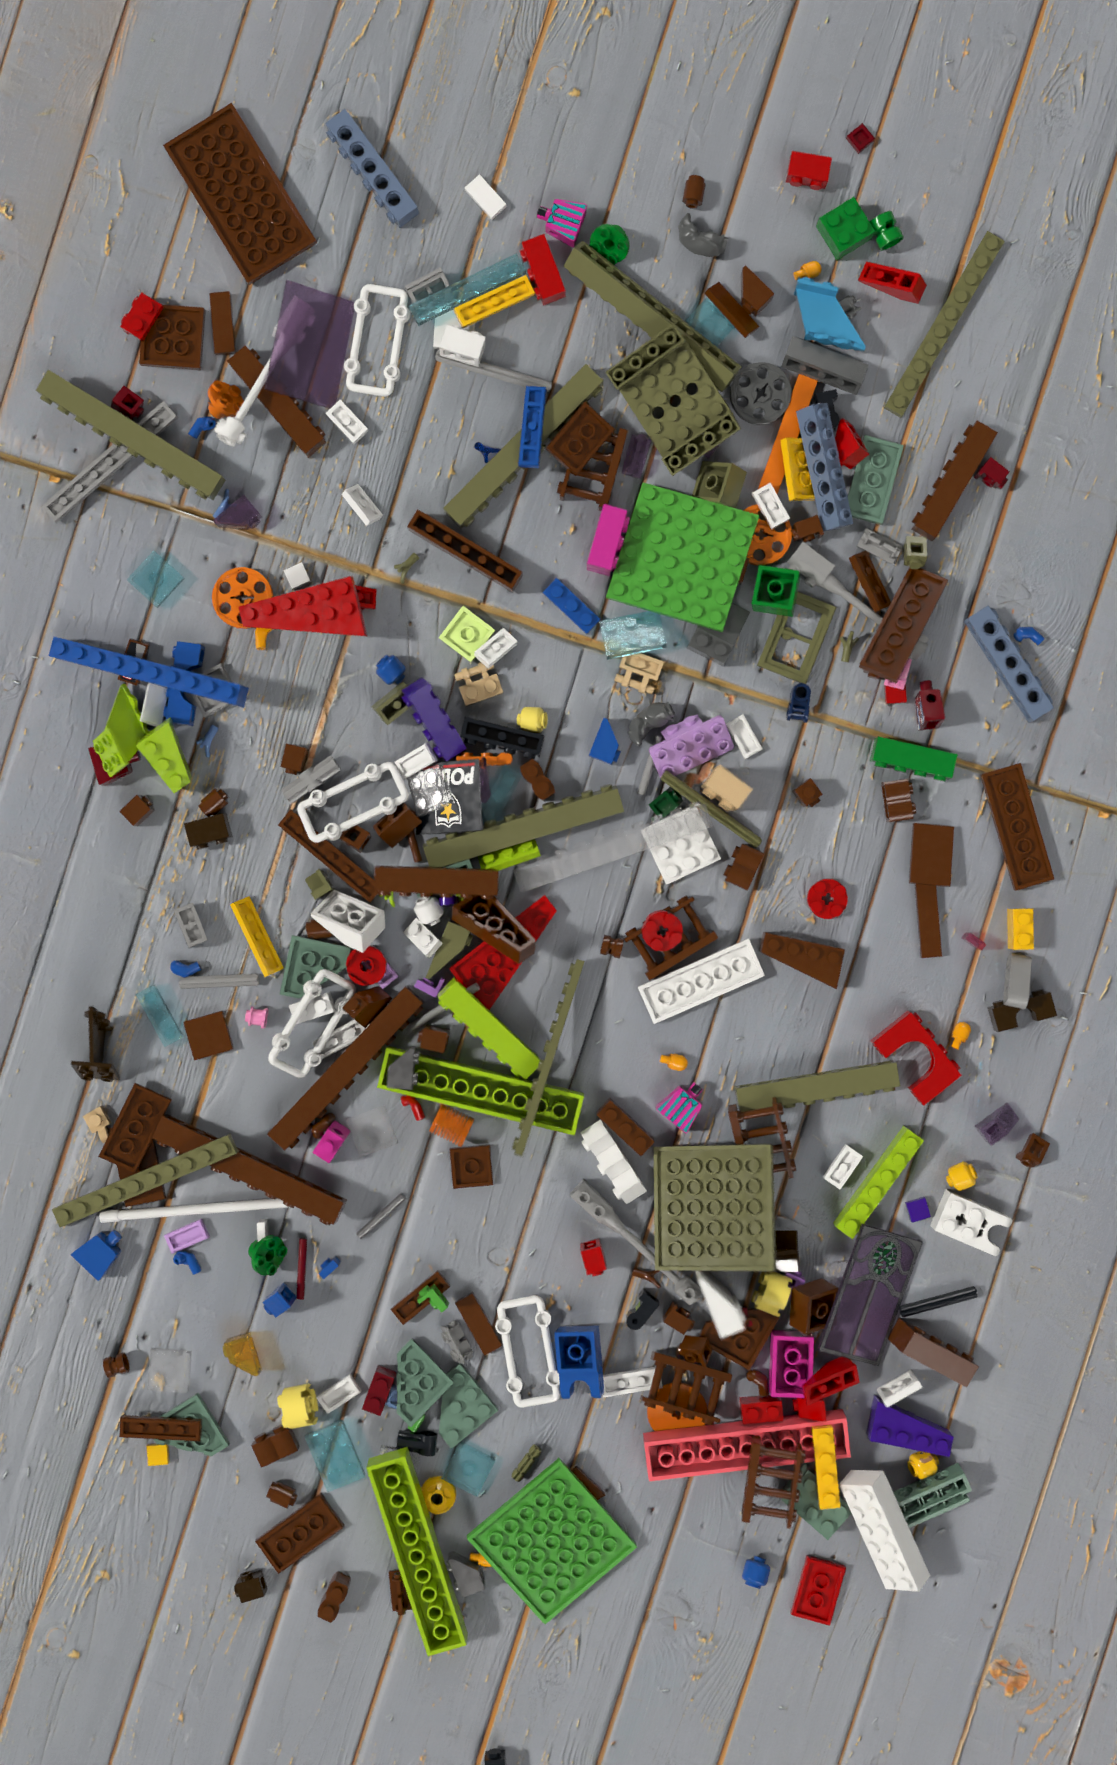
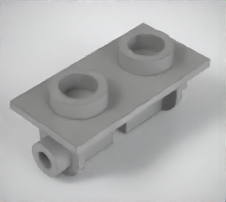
[857,528,902,565]
[440,1320,473,1364]

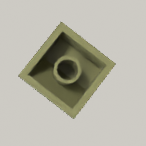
[692,461,747,508]

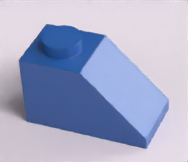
[589,718,621,765]
[262,1282,296,1318]

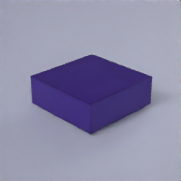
[905,1197,931,1223]

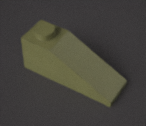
[426,921,474,979]

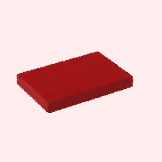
[790,1555,846,1626]

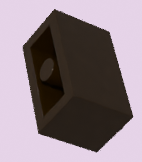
[184,813,233,850]

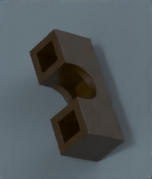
[987,989,1057,1032]

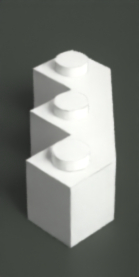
[580,1119,647,1204]

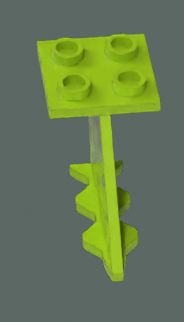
[93,684,150,777]

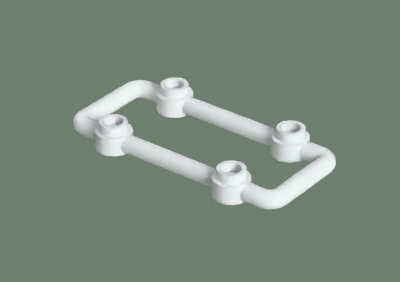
[344,284,410,397]
[297,762,409,843]
[268,969,356,1078]
[495,1295,561,1408]

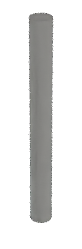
[409,983,480,1031]

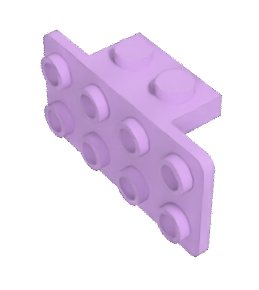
[649,715,734,779]

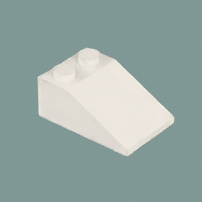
[311,890,385,953]

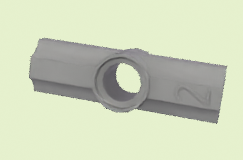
[281,756,341,804]

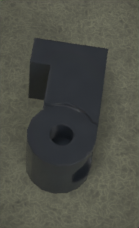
[814,389,839,431]
[626,1288,660,1330]

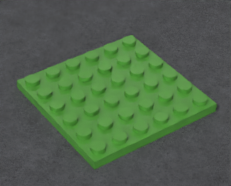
[606,483,759,632]
[467,1458,637,1624]

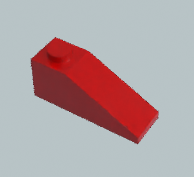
[858,261,927,304]
[802,1357,860,1405]

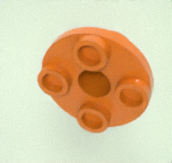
[208,380,244,419]

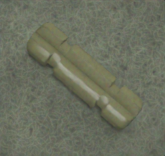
[511,1444,541,1482]

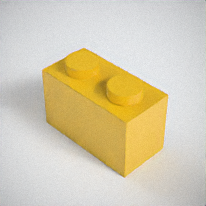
[1007,908,1034,950]

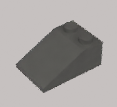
[687,603,750,666]

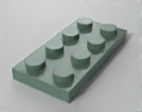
[847,435,904,525]

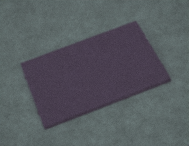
[265,280,355,409]

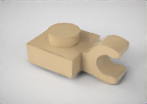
[83,1106,111,1143]

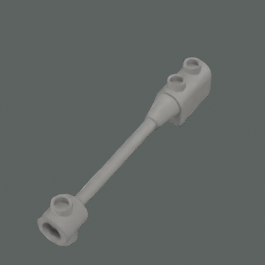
[787,542,929,661]
[570,1179,702,1305]

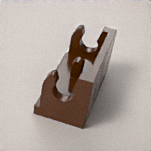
[373,802,422,848]

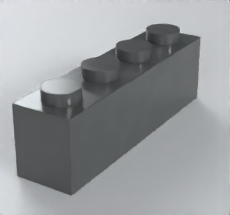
[781,336,869,395]

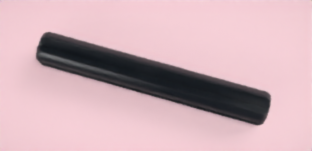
[899,1286,978,1317]

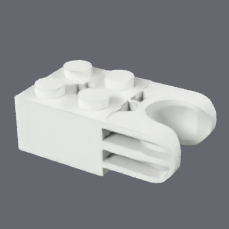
[930,1189,1013,1256]

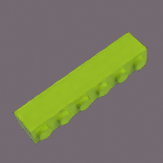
[437,977,540,1080]
[833,1126,924,1239]

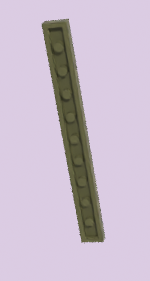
[884,231,1005,418]
[512,959,585,1157]
[52,1134,239,1227]

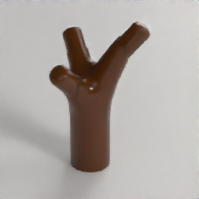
[632,1268,661,1289]

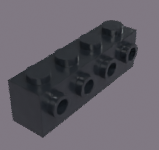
[460,717,545,759]

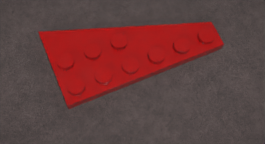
[238,576,367,636]
[449,895,557,1010]

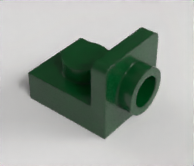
[648,787,683,820]

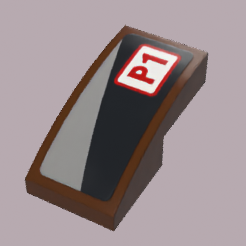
[118,638,150,686]

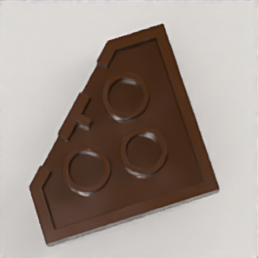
[698,1308,779,1371]

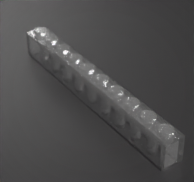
[513,801,713,893]

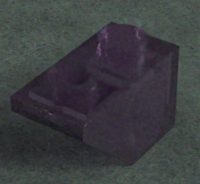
[974,1103,1019,1146]

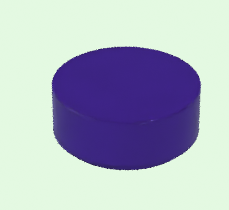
[438,896,459,907]

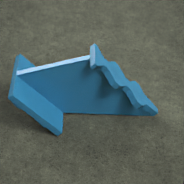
[794,277,866,351]

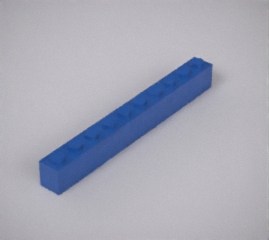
[49,637,249,708]

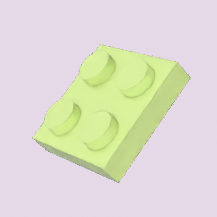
[439,606,495,663]

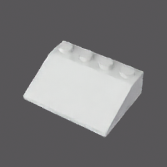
[695,1271,746,1338]

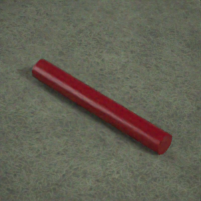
[296,1238,307,1300]

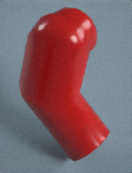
[401,1095,425,1121]

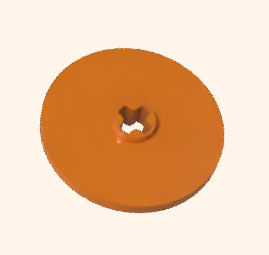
[647,1383,707,1431]

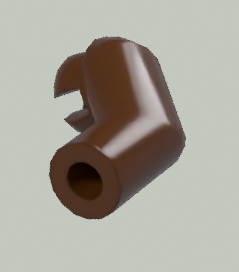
[746,1369,769,1396]

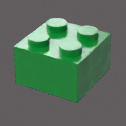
[816,197,875,260]
[752,565,800,617]

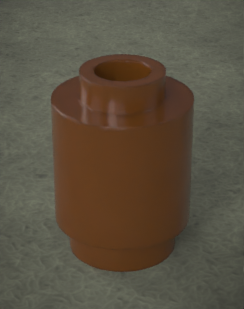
[682,175,706,209]
[198,788,229,817]
[306,919,334,939]
[266,1482,298,1509]

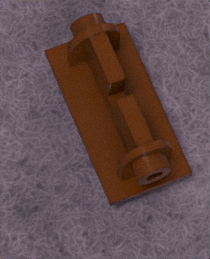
[389,1570,412,1615]

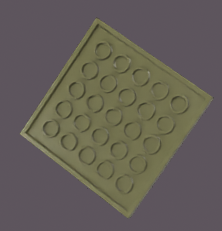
[653,1144,776,1271]

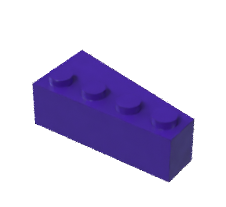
[401,677,467,761]
[866,1395,954,1457]

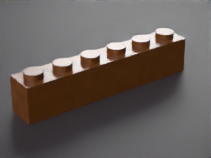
[227,345,326,458]
[911,420,998,541]
[407,509,523,593]
[374,865,498,899]

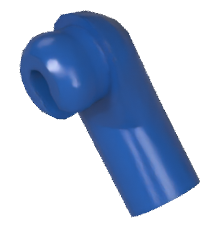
[188,416,216,439]
[1013,627,1045,645]

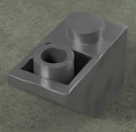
[387,1046,419,1090]
[447,1551,486,1598]

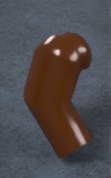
[311,1113,335,1139]

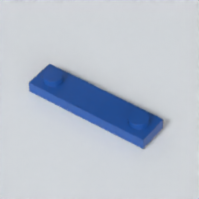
[518,386,547,468]

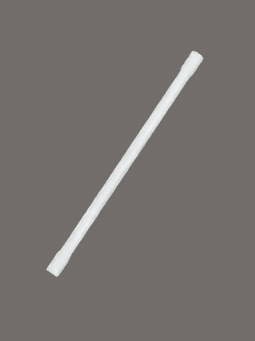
[99,1198,288,1223]

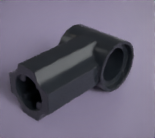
[396,1430,438,1457]

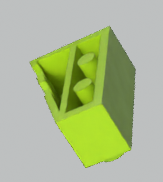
[136,717,192,793]

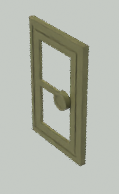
[757,592,837,684]

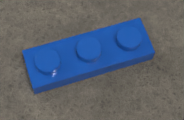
[543,578,600,635]

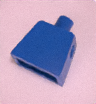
[71,1230,122,1281]

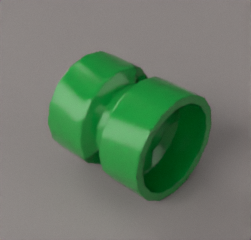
[870,211,904,251]

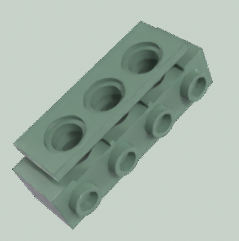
[893,1463,972,1528]

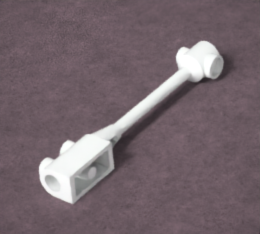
[214,296,316,447]

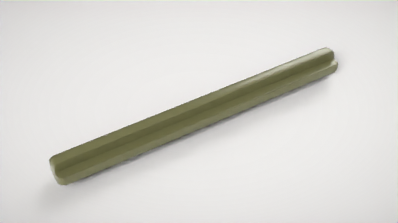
[661,771,762,848]

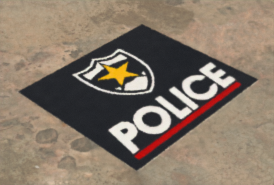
[413,759,483,835]

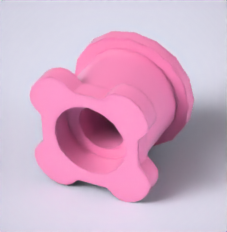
[245,1006,269,1029]

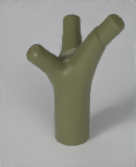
[394,553,419,584]
[840,631,859,663]

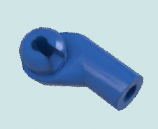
[170,960,201,978]
[173,1251,202,1275]

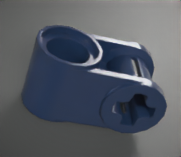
[786,683,811,723]

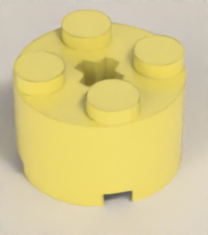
[751,1271,792,1317]
[277,1383,318,1429]

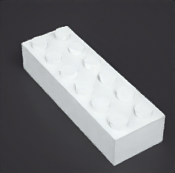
[839,1470,930,1592]

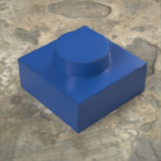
[318,1256,341,1279]

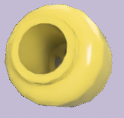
[517,707,548,733]

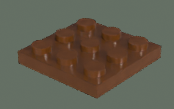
[139,305,206,370]

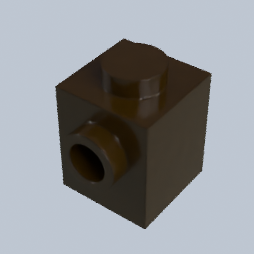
[234,1570,268,1603]

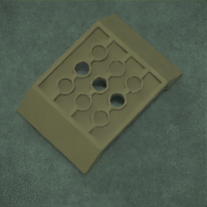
[606,323,741,476]

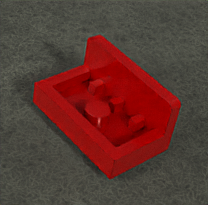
[120,292,164,342]

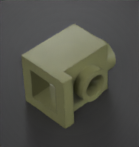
[902,536,927,569]

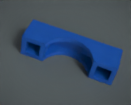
[163,641,205,726]

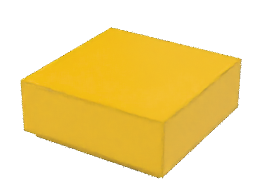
[147,1443,170,1466]

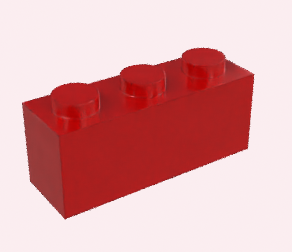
[519,234,566,306]

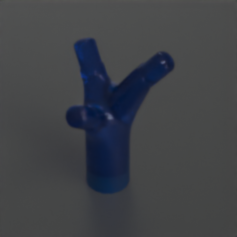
[474,442,501,463]

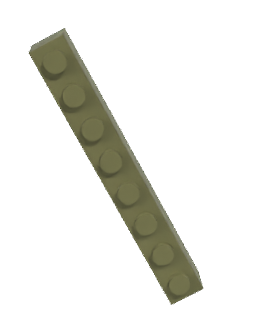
[734,1060,900,1112]

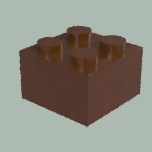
[789,1278,839,1335]

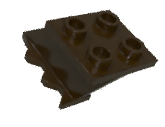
[71,1006,120,1082]
[775,1230,800,1272]

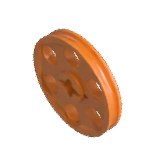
[743,504,792,566]
[212,567,274,629]

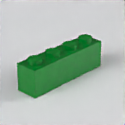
[870,736,958,782]

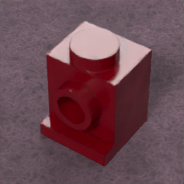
[111,385,144,420]
[974,457,1010,489]

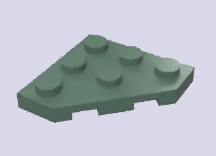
[280,935,352,999]
[397,1339,454,1427]
[439,1363,498,1449]
[154,1393,230,1456]

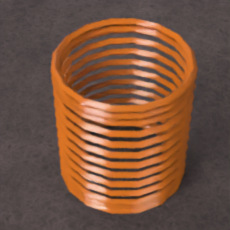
[429,1104,474,1147]

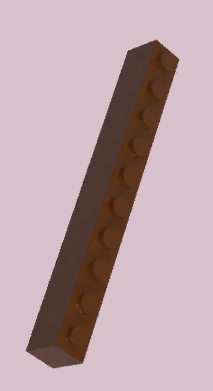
[267,985,424,1151]
[152,1114,347,1225]

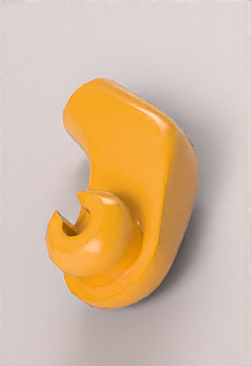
[255,628,273,650]

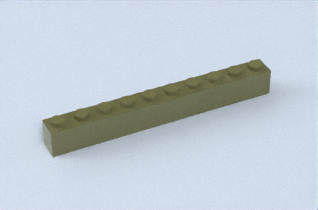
[563,241,742,392]
[443,364,603,529]
[36,369,226,500]
[423,784,624,867]

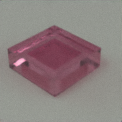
[961,932,986,951]

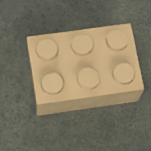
[700,765,753,812]

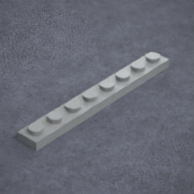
[42,401,178,523]

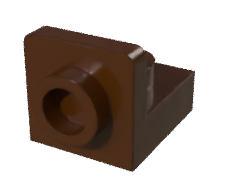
[1016,1133,1050,1168]

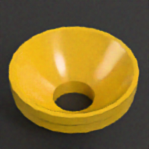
[421,1476,456,1514]

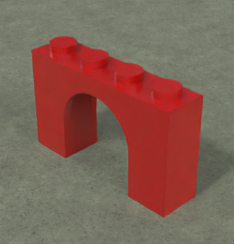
[870,1011,962,1106]

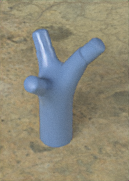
[213,489,237,521]
[196,725,219,757]

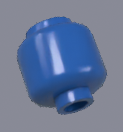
[376,655,406,685]
[742,1556,770,1589]

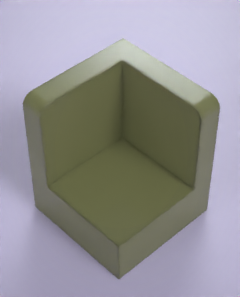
[305,869,334,900]

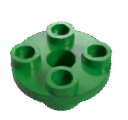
[589,224,630,265]
[248,1235,288,1276]

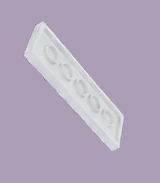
[638,939,765,1024]

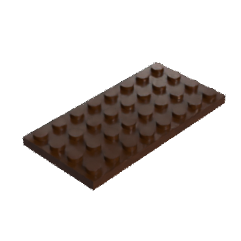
[163,103,317,285]

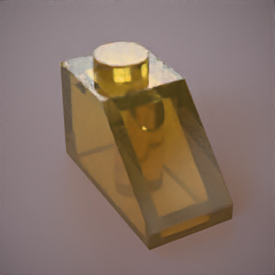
[223,1332,262,1376]

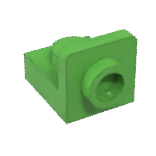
[417,1284,449,1313]

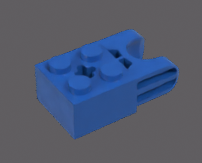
[554,1325,604,1399]

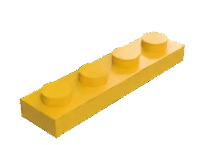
[453,275,535,329]
[230,896,284,977]
[811,1425,840,1510]

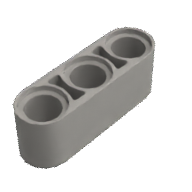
[1003,952,1032,1009]

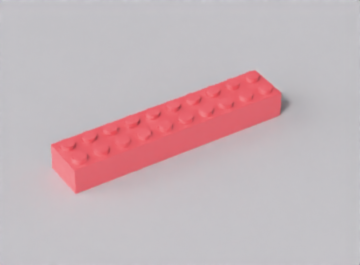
[643,1409,851,1481]

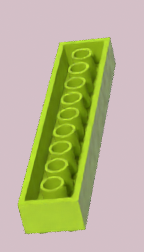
[377,1046,584,1136]
[366,1447,468,1656]

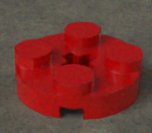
[807,879,848,919]
[641,910,683,951]
[346,945,387,986]

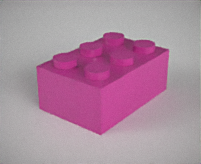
[587,504,630,576]
[769,1330,814,1398]

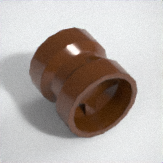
[600,935,624,959]
[103,1352,130,1378]

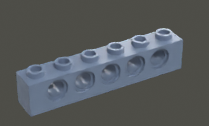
[325,109,419,228]
[796,403,853,532]
[964,605,1054,723]

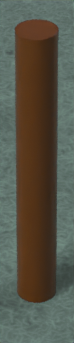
[407,829,422,863]

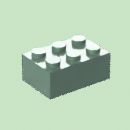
[781,1463,852,1540]

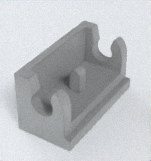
[405,267,452,312]
[174,903,208,948]

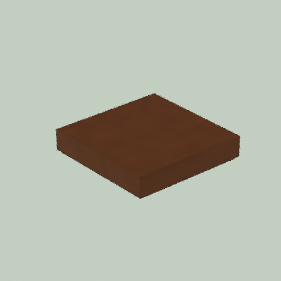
[183,1010,234,1060]
[450,1144,493,1189]

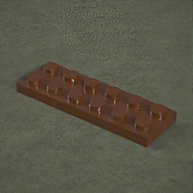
[859,567,948,684]
[980,763,1054,891]

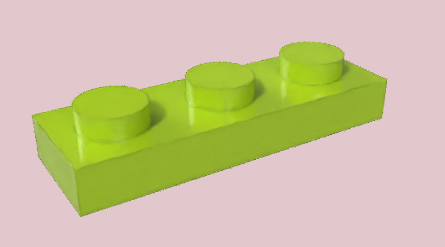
[477,839,541,871]

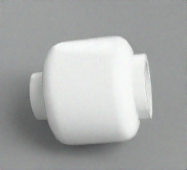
[414,896,444,926]

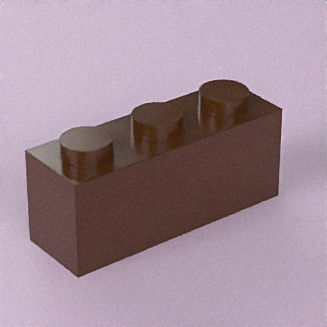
[596,1098,655,1156]

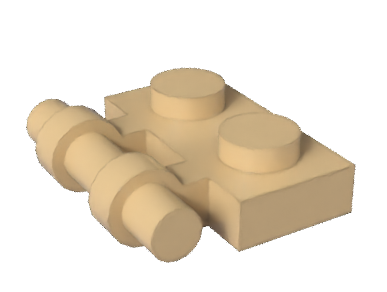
[614,648,664,694]
[454,662,503,707]

